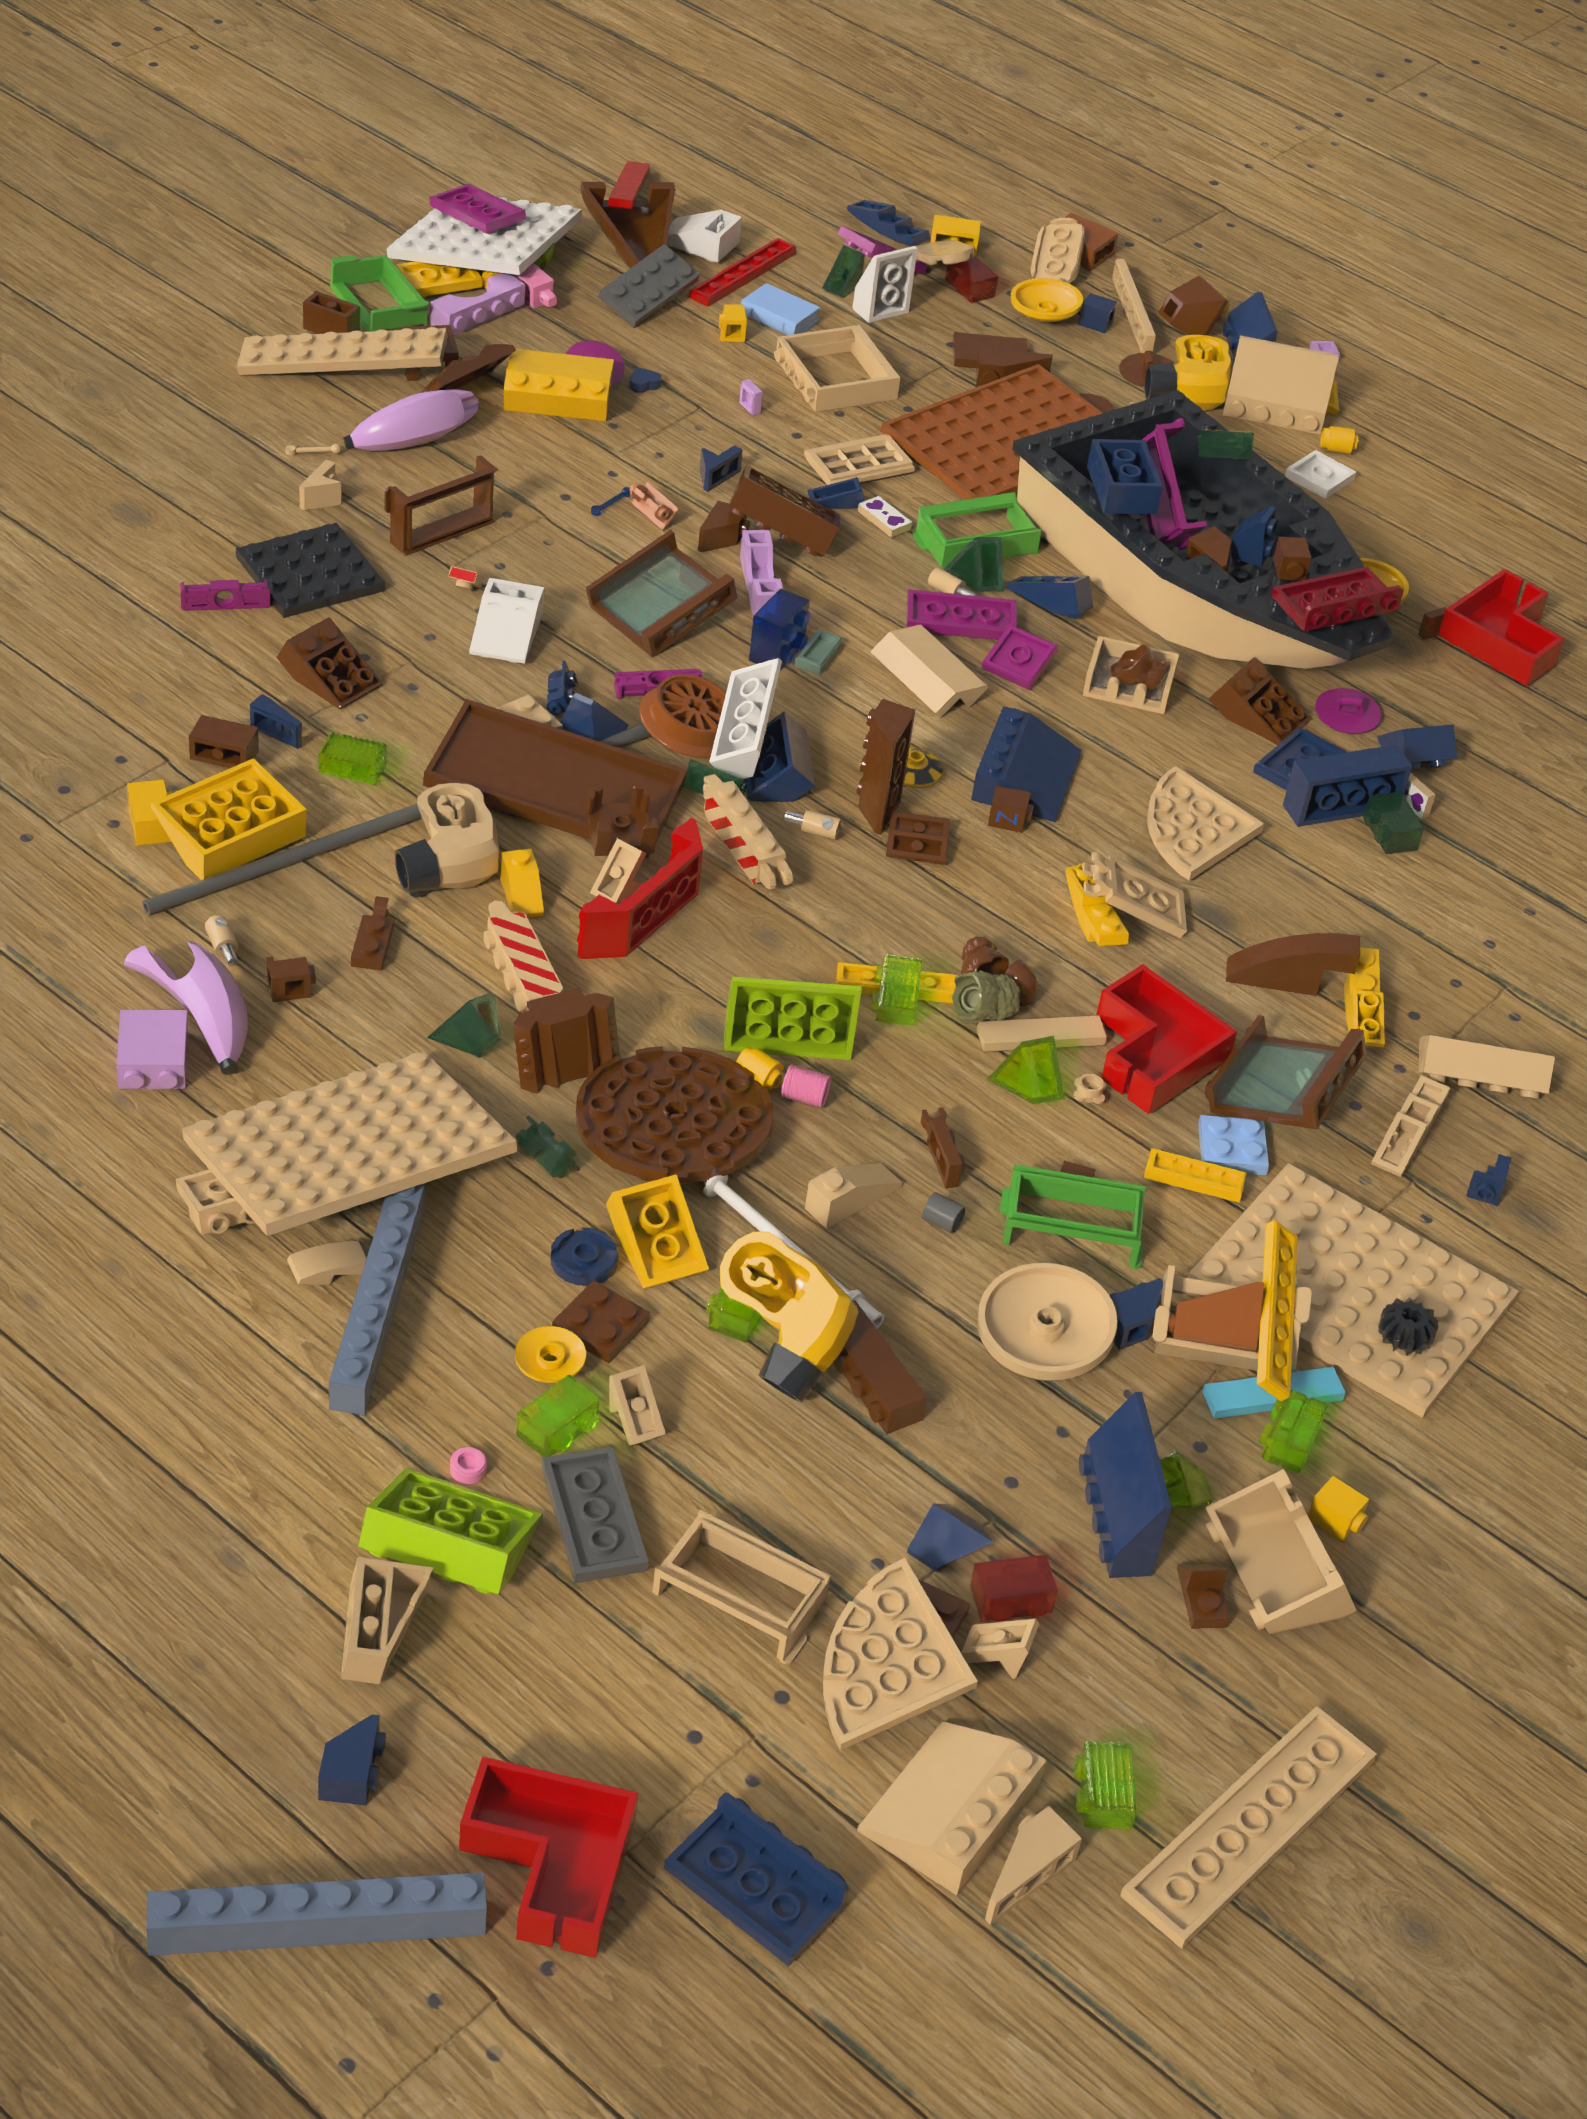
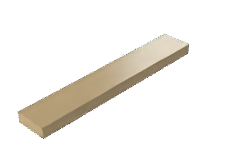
[1112,259,1156,353]

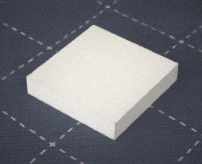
[1285,450,1356,499]

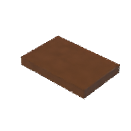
[953,332,1028,368]

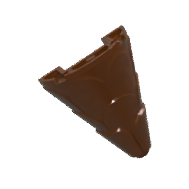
[581,182,676,268]

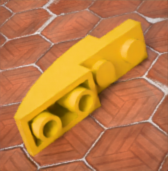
[1066,864,1129,946]
[1344,947,1385,1047]

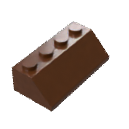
[856,699,916,835]

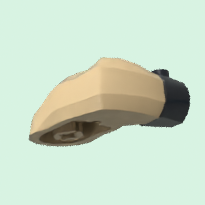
[395,783,499,897]

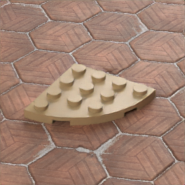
[1147,766,1264,881]
[823,1557,978,1751]

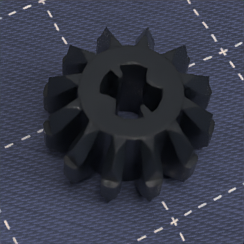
[1378,1297,1439,1356]

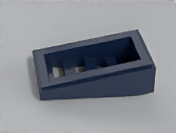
[807,477,865,509]
[250,694,302,749]

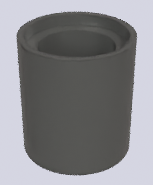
[922,1192,966,1234]

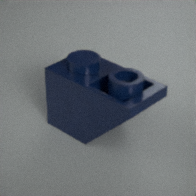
[1231,506,1278,567]
[1109,1278,1163,1350]
[318,1715,386,1805]

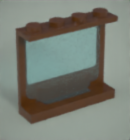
[586,530,737,658]
[1205,1015,1367,1130]

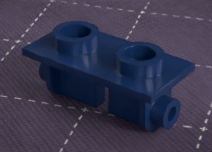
[547,660,578,715]

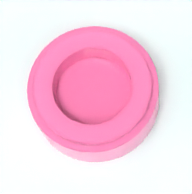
[450,1447,487,1484]

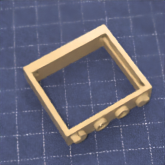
[774,325,900,412]

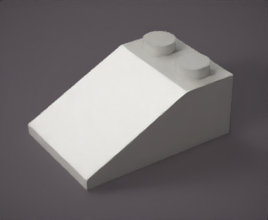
[853,246,918,323]

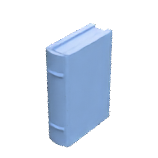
[740,283,820,335]

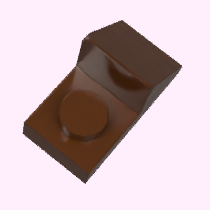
[1177,1563,1230,1629]

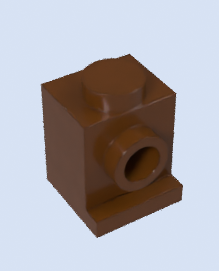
[266,957,316,1002]

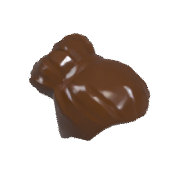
[1110,644,1168,690]
[961,936,1009,975]

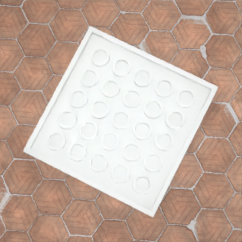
[387,197,582,275]

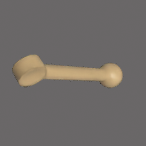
[285,444,341,456]

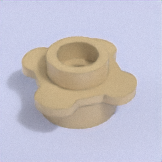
[1073,1074,1106,1104]

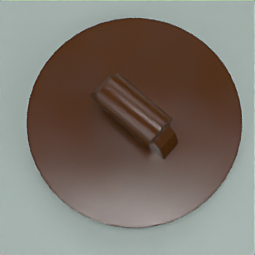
[1119,350,1175,386]

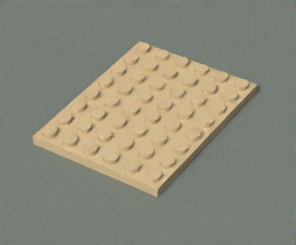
[182,1052,517,1236]
[1188,1163,1519,1418]

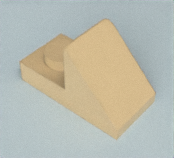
[299,460,341,510]
[590,838,647,904]
[609,1365,666,1446]
[961,1618,1039,1679]

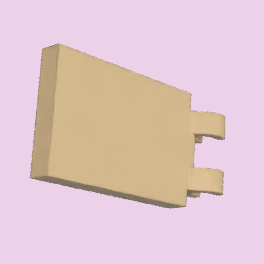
[1082,852,1187,938]

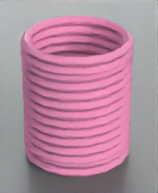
[781,1064,831,1109]

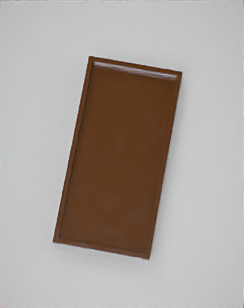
[423,699,688,858]

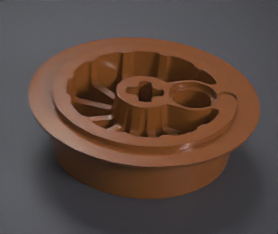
[639,674,726,758]

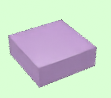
[1309,341,1340,362]
[739,379,763,416]

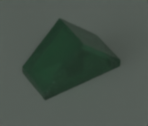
[822,245,865,298]

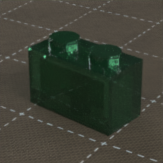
[1363,792,1424,854]

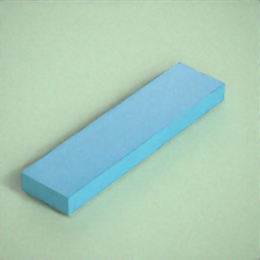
[1202,1367,1346,1419]

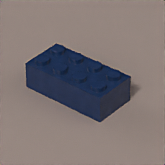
[1283,744,1412,827]

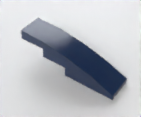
[847,200,930,246]

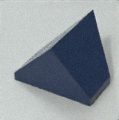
[560,692,629,741]
[907,1503,994,1572]

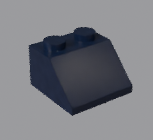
[1378,724,1457,770]

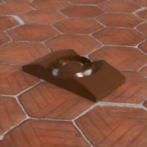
[421,344,516,393]

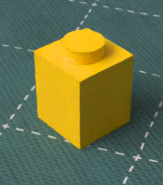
[1308,1476,1369,1542]

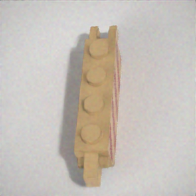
[703,774,793,890]
[483,900,563,1012]

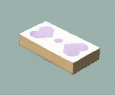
[858,496,912,538]
[1402,773,1436,819]

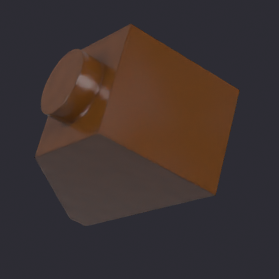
[698,501,750,552]
[1187,526,1231,572]

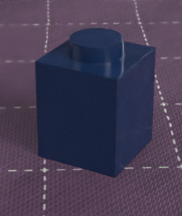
[1077,293,1117,333]

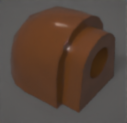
[1004,960,1038,1006]

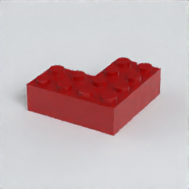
[1438,569,1565,686]
[1096,964,1237,1115]
[459,1756,639,1958]

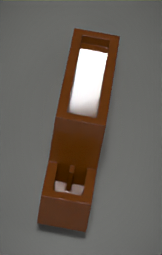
[1226,933,1360,996]

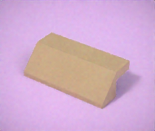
[870,624,989,718]

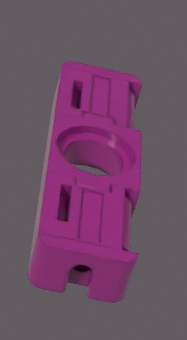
[180,579,270,611]
[614,669,702,699]

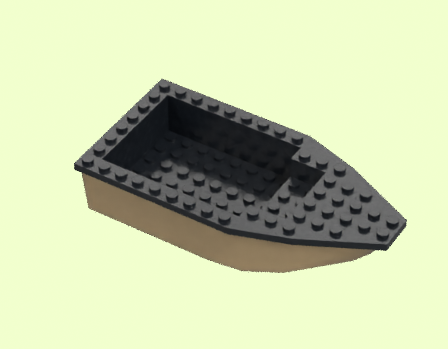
[1012,390,1394,669]

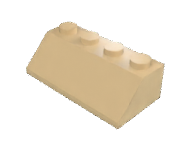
[1419,1035,1555,1099]

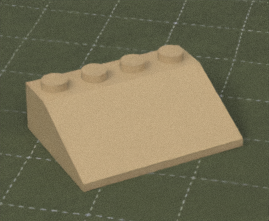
[1223,336,1339,435]
[857,1721,1047,1895]

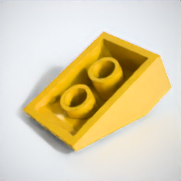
[606,1175,709,1289]

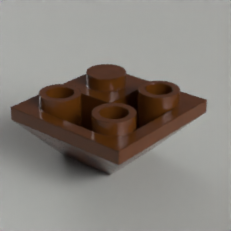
[1158,276,1228,336]

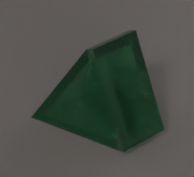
[943,537,1004,592]
[427,992,501,1058]

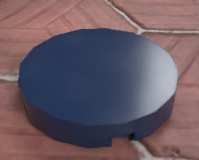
[550,1227,619,1286]

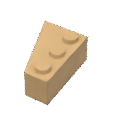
[341,1557,434,1684]

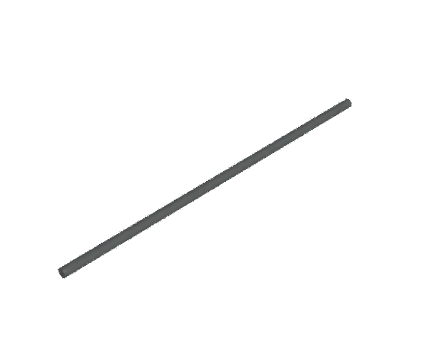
[143,724,651,915]

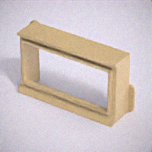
[1152,1265,1312,1372]
[652,1510,830,1664]

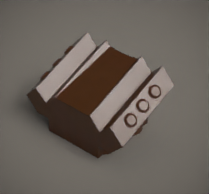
[513,988,620,1094]

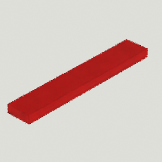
[608,161,650,209]
[689,238,796,307]

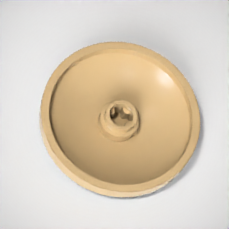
[977,1263,1117,1380]

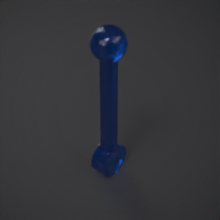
[591,487,631,516]

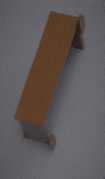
[384,455,498,556]

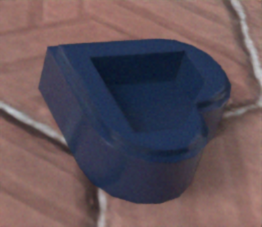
[629,367,662,392]

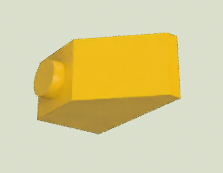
[500,849,544,918]

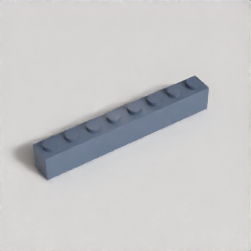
[329,1183,426,1415]
[146,1872,487,1956]

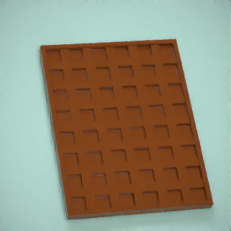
[881,364,1102,500]

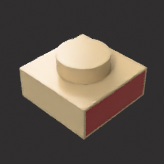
[448,566,484,591]

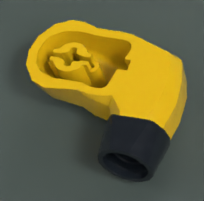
[1144,335,1232,411]
[720,1232,858,1403]

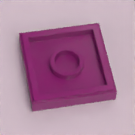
[982,624,1058,690]

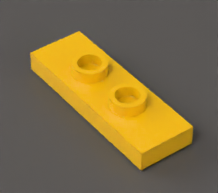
[1144,1148,1247,1203]

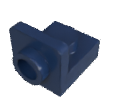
[1466,1154,1511,1206]

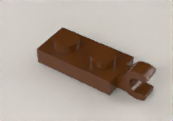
[351,896,394,971]
[920,1107,965,1189]

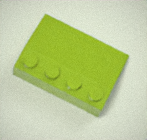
[724,976,862,1060]
[358,1468,543,1595]

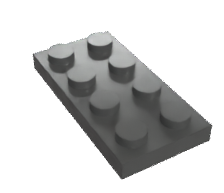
[598,244,700,328]
[541,1446,649,1583]

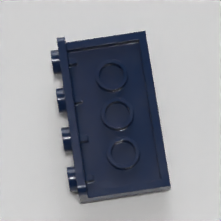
[664,1792,849,1966]

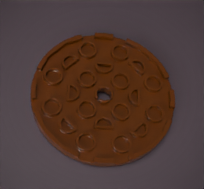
[576,1046,774,1183]

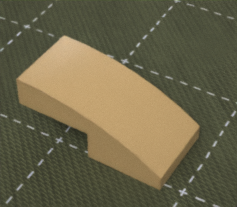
[287,1241,367,1285]

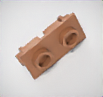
[629,482,680,531]

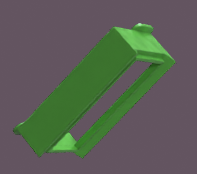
[330,255,429,332]
[912,492,1041,568]
[1000,1164,1146,1269]

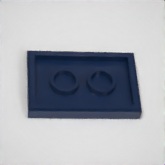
[1253,727,1346,790]

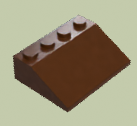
[729,465,840,556]

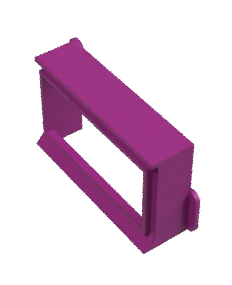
[1142,418,1207,551]

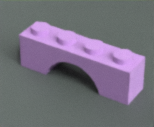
[430,273,525,335]
[740,530,785,623]

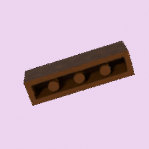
[833,1300,927,1435]

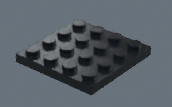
[236,523,385,618]

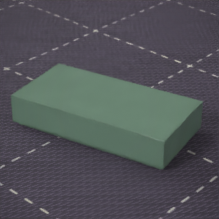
[794,630,843,675]

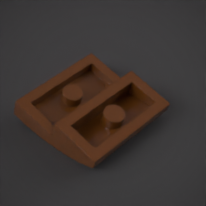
[886,811,950,865]

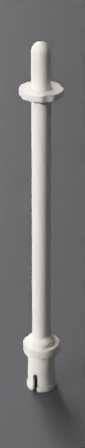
[703,1175,885,1329]

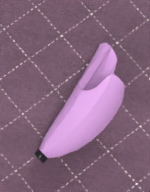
[343,390,479,451]
[124,941,248,1075]

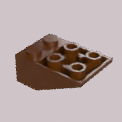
[276,617,383,709]
[1208,657,1310,745]

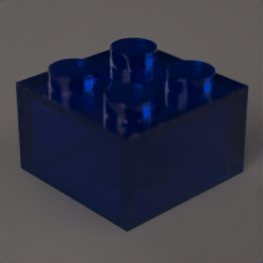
[749,588,811,670]

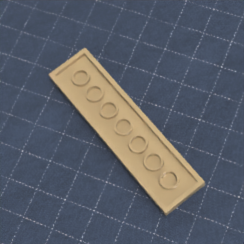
[236,327,448,375]
[1120,1706,1377,1949]

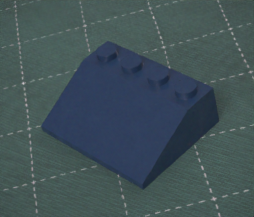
[971,706,1081,822]
[1079,1392,1172,1578]

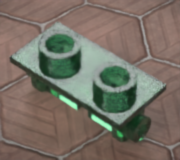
[1197,430,1254,459]
[684,759,747,795]
[516,1116,580,1178]

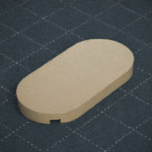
[1030,217,1085,283]
[916,240,974,265]

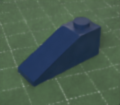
[1007,576,1093,618]

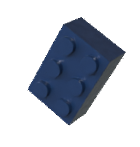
[1087,439,1163,515]

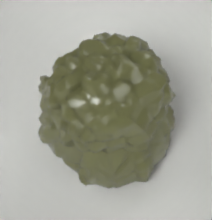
[952,970,1020,1024]

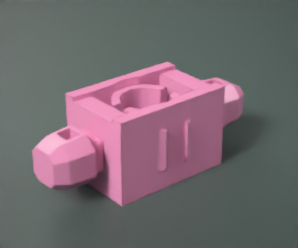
[511,263,557,309]

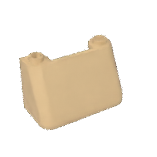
[1205,1469,1357,1634]

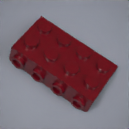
[1271,566,1404,632]

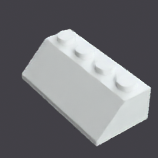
[709,658,782,782]

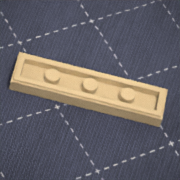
[977,1015,1107,1052]

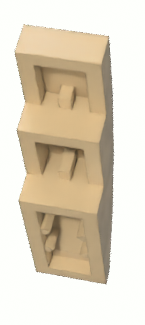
[1371,1075,1450,1177]

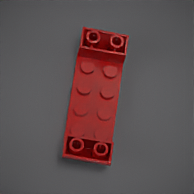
[577,818,703,959]

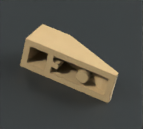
[805,1163,902,1229]
[985,1806,1082,1925]

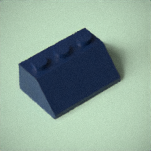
[1223,292,1278,362]
[745,711,815,802]

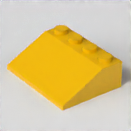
[504,349,614,421]
[151,758,307,880]

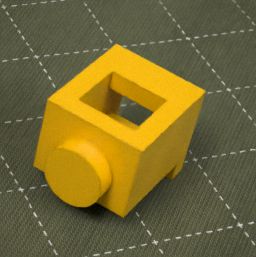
[719,304,747,342]

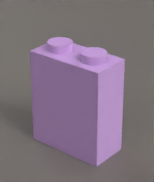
[116,1010,188,1089]

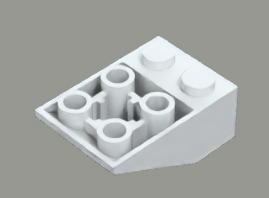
[667,210,742,263]
[469,578,544,664]

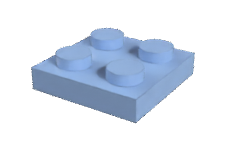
[1198,1115,1269,1175]

